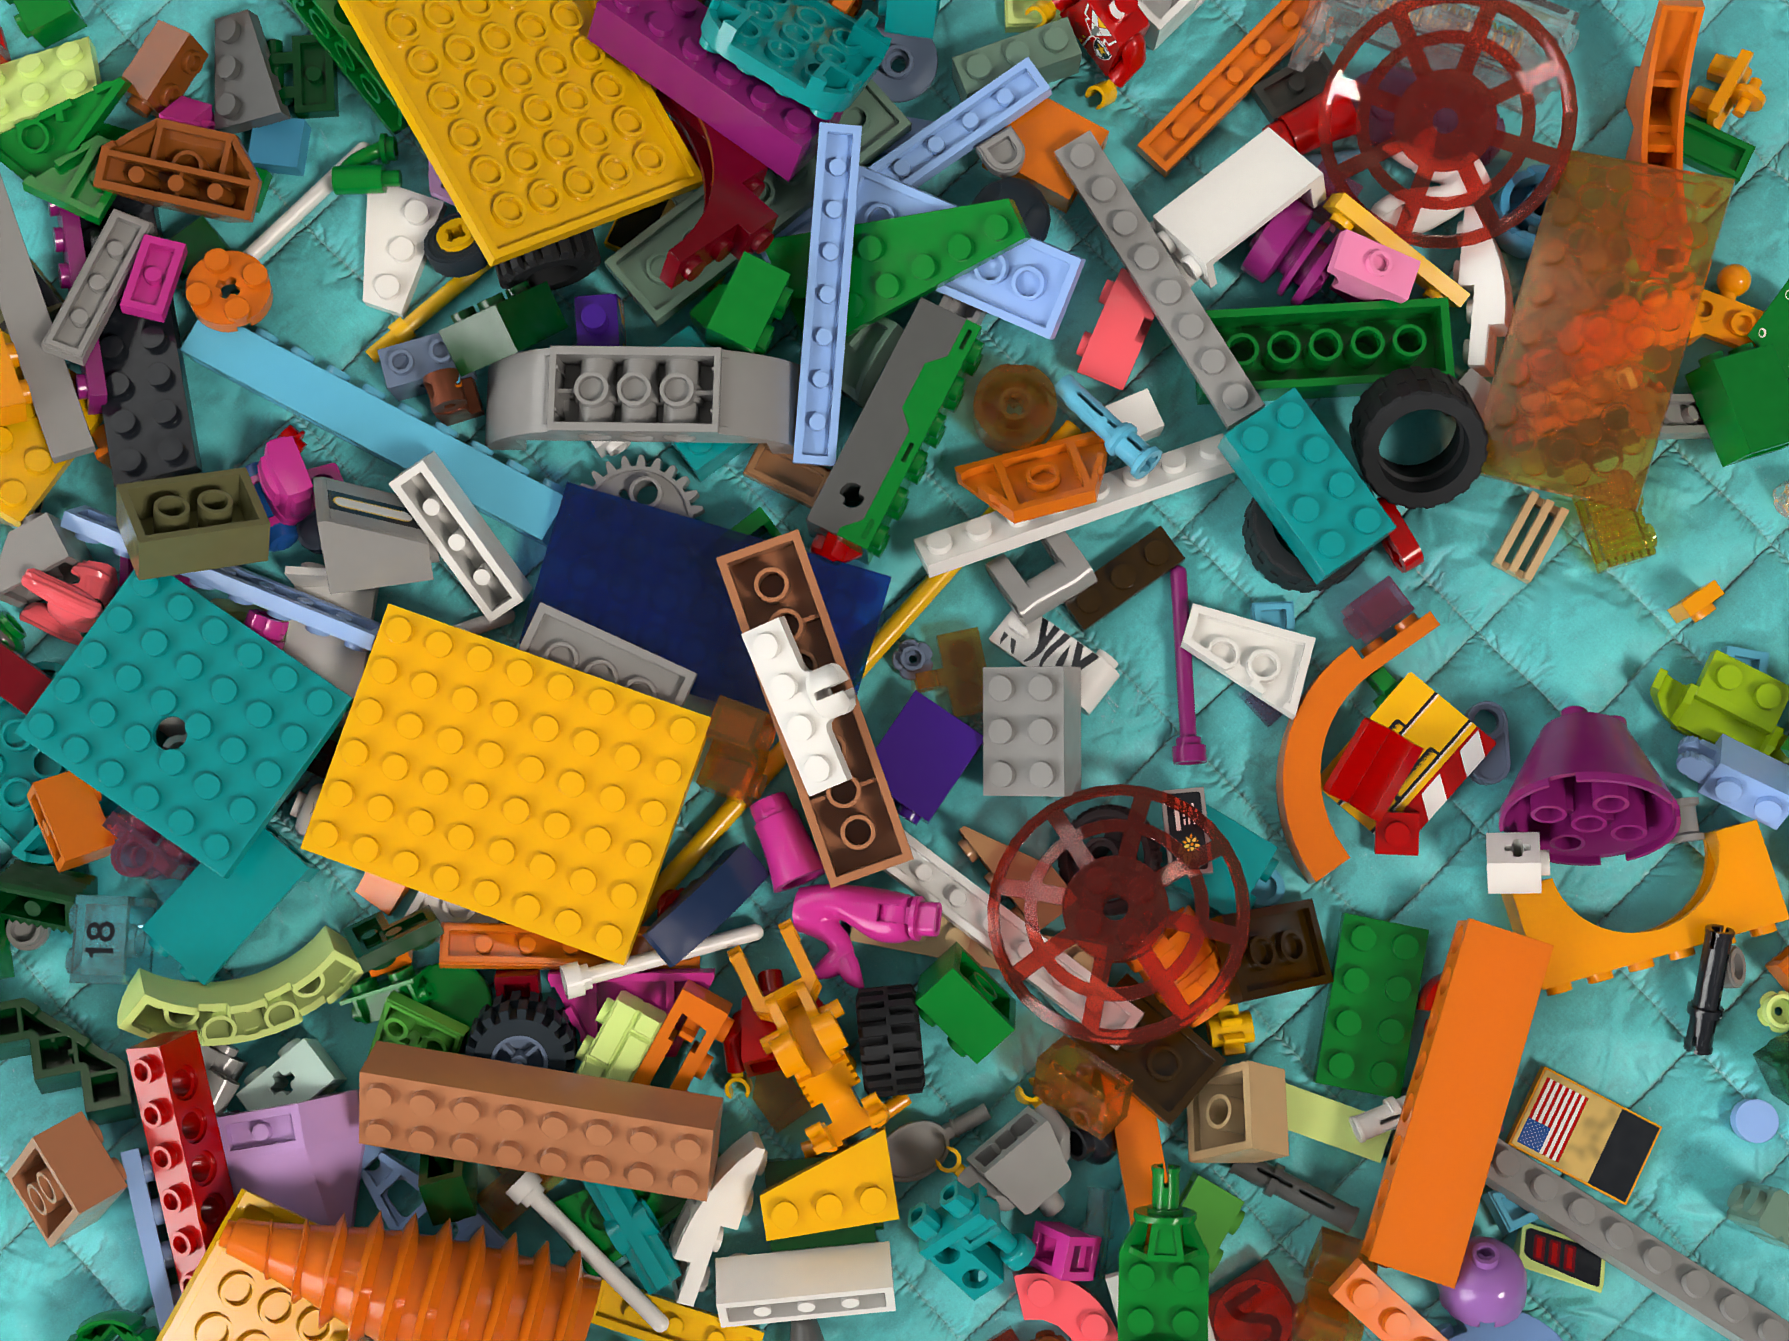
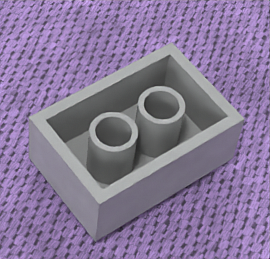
[983,666,1081,797]

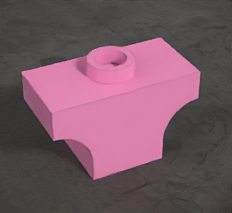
[1327,229,1421,304]

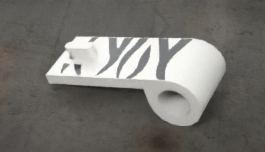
[989,610,1120,716]

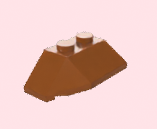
[93,118,262,223]

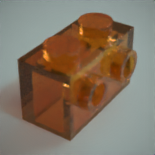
[1033,1034,1134,1140]

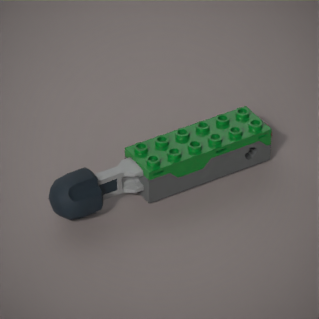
[806,176,1051,567]

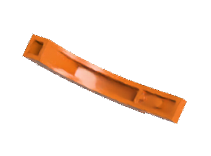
[1276,611,1440,884]

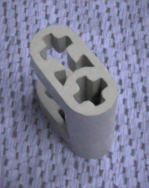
[985,531,1097,626]

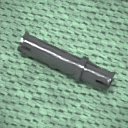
[1228,1161,1360,1233]

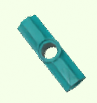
[582,1181,683,1295]

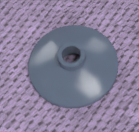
[872,22,938,103]

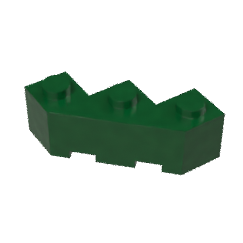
[0,998,137,1125]

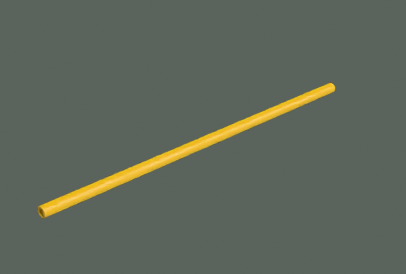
[640,420,1082,926]

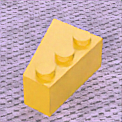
[760,1126,899,1241]

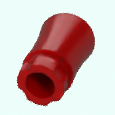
[1262,82,1361,155]

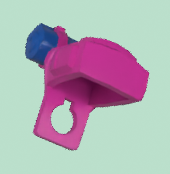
[245,436,344,552]

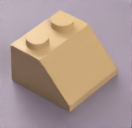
[1187,1060,1289,1163]

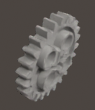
[569,455,706,591]

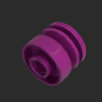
[1240,200,1342,306]

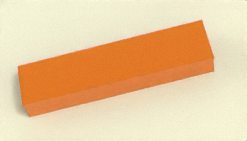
[1360,918,1554,1289]

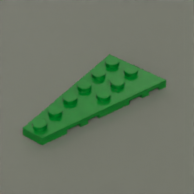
[765,198,1031,338]

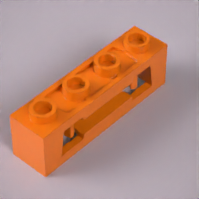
[631,979,735,1092]

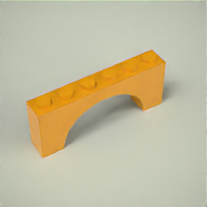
[1501,819,1789,996]

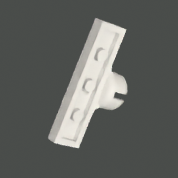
[741,616,856,797]

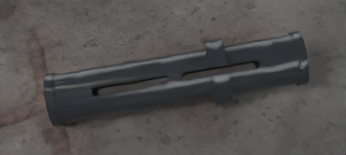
[1683,924,1735,1055]

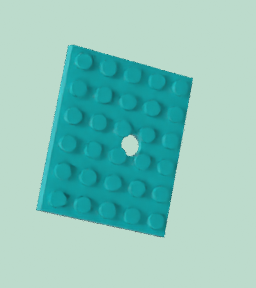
[14,570,354,879]

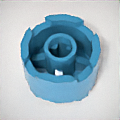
[1489,165,1583,259]

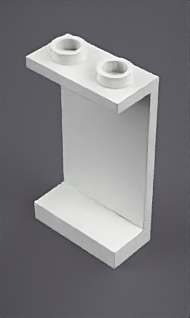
[1153,127,1327,288]
[284,562,379,727]

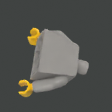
[935,1077,1072,1217]

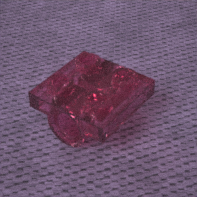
[102,811,200,881]

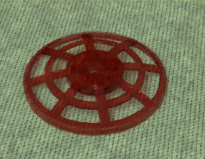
[1318,0,1578,249]
[987,784,1251,1046]

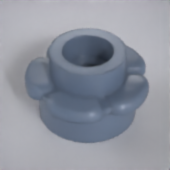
[892,639,933,680]

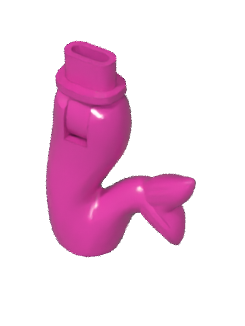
[792,884,942,989]

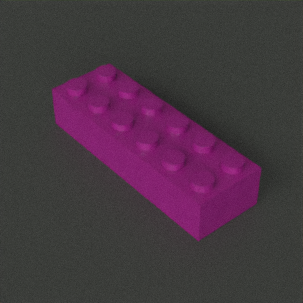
[587,0,843,182]

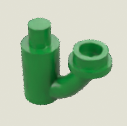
[332,133,402,195]

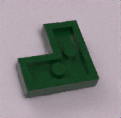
[342,905,444,973]

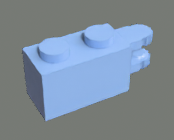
[1676,734,1789,830]

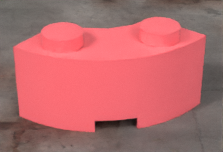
[1076,268,1155,391]
[1012,1267,1118,1341]

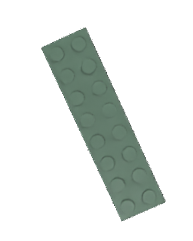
[604,79,912,328]

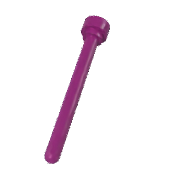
[1170,565,1207,765]

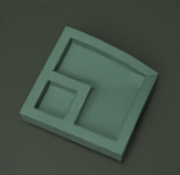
[800,317,904,409]

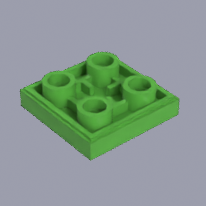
[368,990,471,1056]

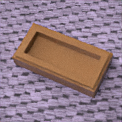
[743,443,831,509]

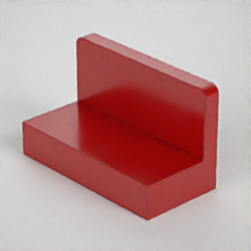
[1323,717,1424,822]

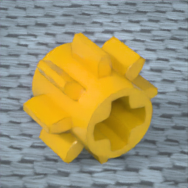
[1205,1003,1255,1056]

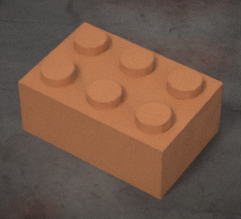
[6,1111,128,1248]

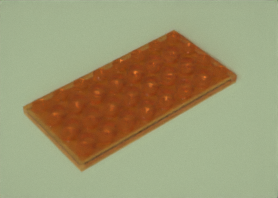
[1479,148,1735,513]

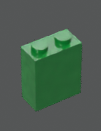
[1684,342,1789,467]

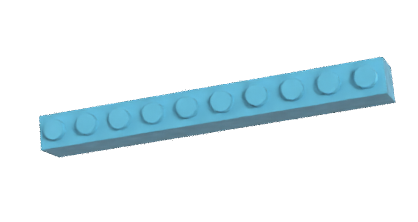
[180,320,573,548]

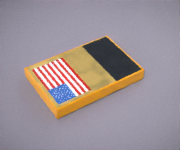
[1505,1066,1662,1205]

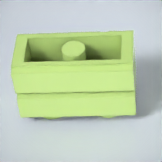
[575,990,667,1082]

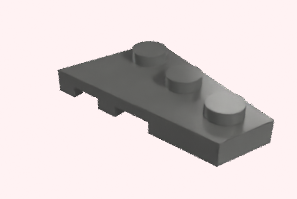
[214,9,291,134]

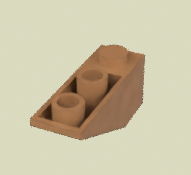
[957,826,1079,932]

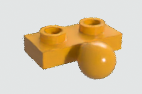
[1685,264,1765,348]

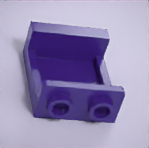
[876,690,983,826]

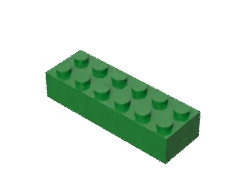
[1195,297,1455,405]

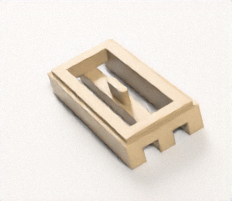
[1491,490,1570,584]

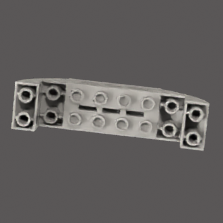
[485,346,800,454]

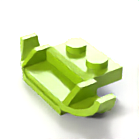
[1650,650,1789,765]

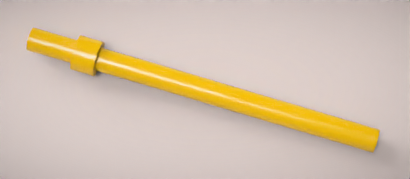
[365,264,493,364]

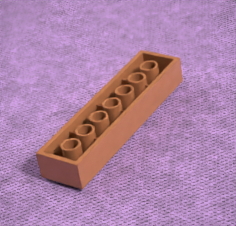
[716,529,914,888]
[359,1041,723,1202]

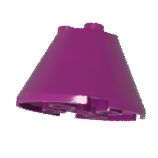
[1499,706,1681,866]

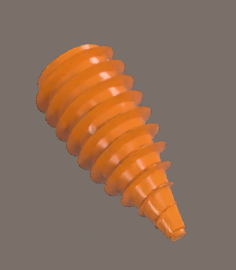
[219,1210,602,1341]

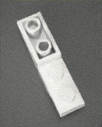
[1453,206,1514,377]
[668,1131,768,1307]

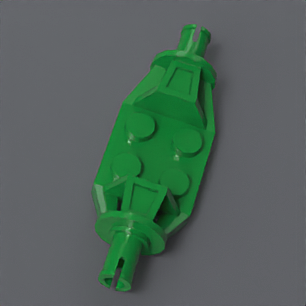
[1118,1164,1209,1341]

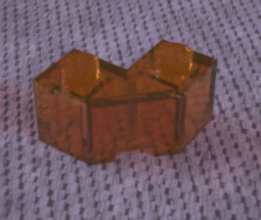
[696,695,776,807]
[1292,1226,1378,1341]

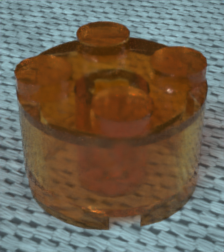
[972,363,1057,454]

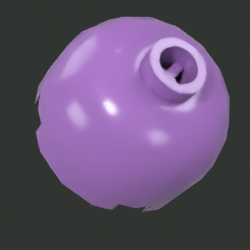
[1437,1236,1528,1328]

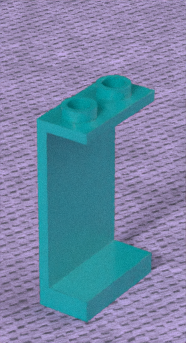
[141,823,320,985]

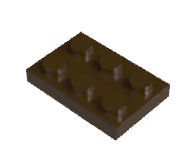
[1210,898,1334,1004]
[1069,973,1227,1128]

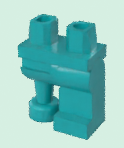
[908,1179,1036,1301]

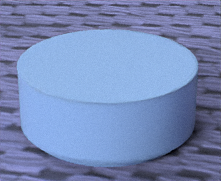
[1730,1098,1779,1143]

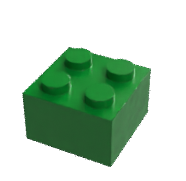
[705,251,794,355]
[915,941,1016,1064]

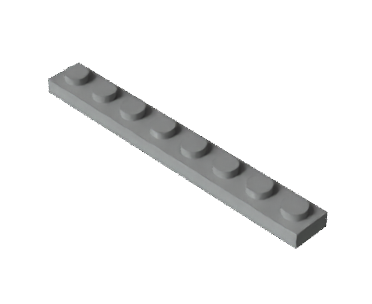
[1054,130,1265,430]
[1485,1138,1789,1341]

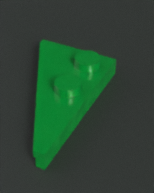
[0,76,132,180]

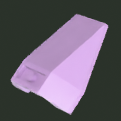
[216,1089,365,1227]

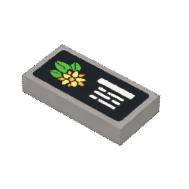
[1160,787,1213,878]

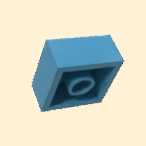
[248,118,311,176]

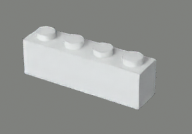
[388,451,533,622]
[715,1241,896,1328]

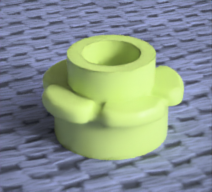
[1757,990,1789,1033]

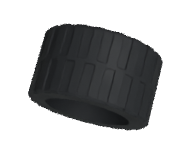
[1349,366,1489,509]
[1242,472,1374,593]

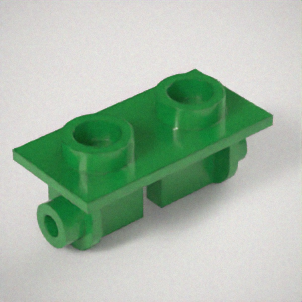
[339,964,434,1024]

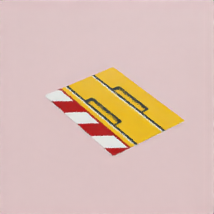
[1321,672,1496,835]

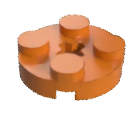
[185,248,273,333]

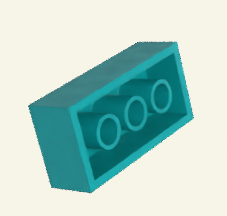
[1217,387,1397,585]

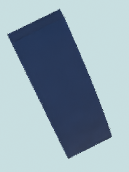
[642,842,770,968]

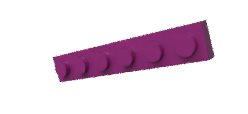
[47,202,108,415]

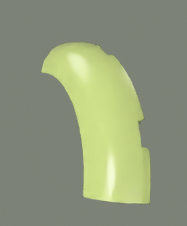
[117,925,364,1046]

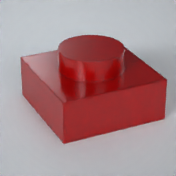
[1374,810,1420,856]

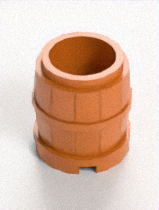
[1123,905,1231,1028]

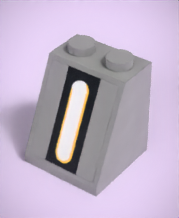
[313,476,440,594]

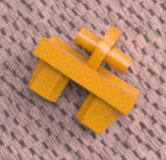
[1689,49,1766,130]

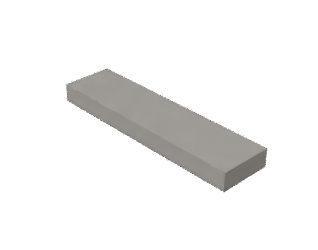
[41,209,155,366]

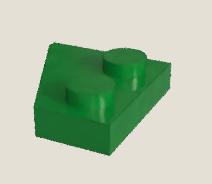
[22,135,117,226]

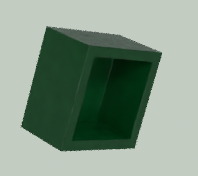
[439,281,568,377]

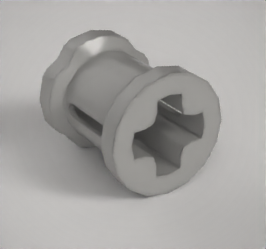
[1668,797,1705,844]

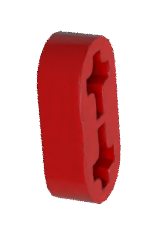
[1376,496,1424,573]

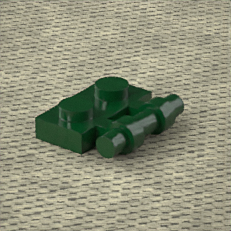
[267,35,339,119]

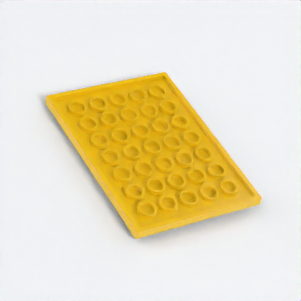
[337,0,703,267]
[300,603,714,966]

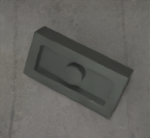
[1250,47,1343,123]

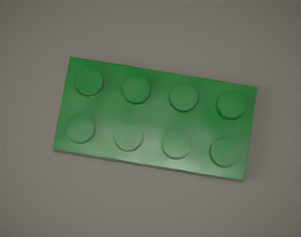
[1312,913,1429,1099]

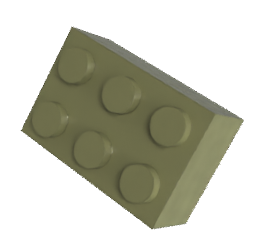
[116,467,270,580]

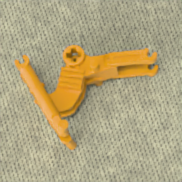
[726,918,912,1157]

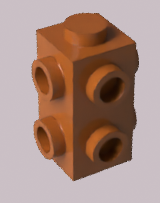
[122,20,209,118]

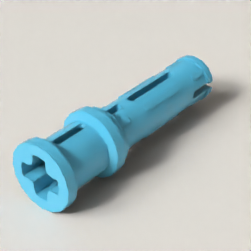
[1053,374,1162,479]

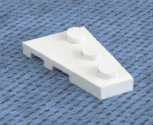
[363,187,447,318]
[1180,603,1316,720]

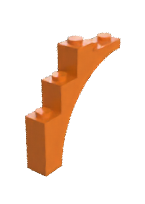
[1622,0,1705,280]

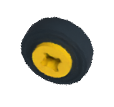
[424,212,488,278]

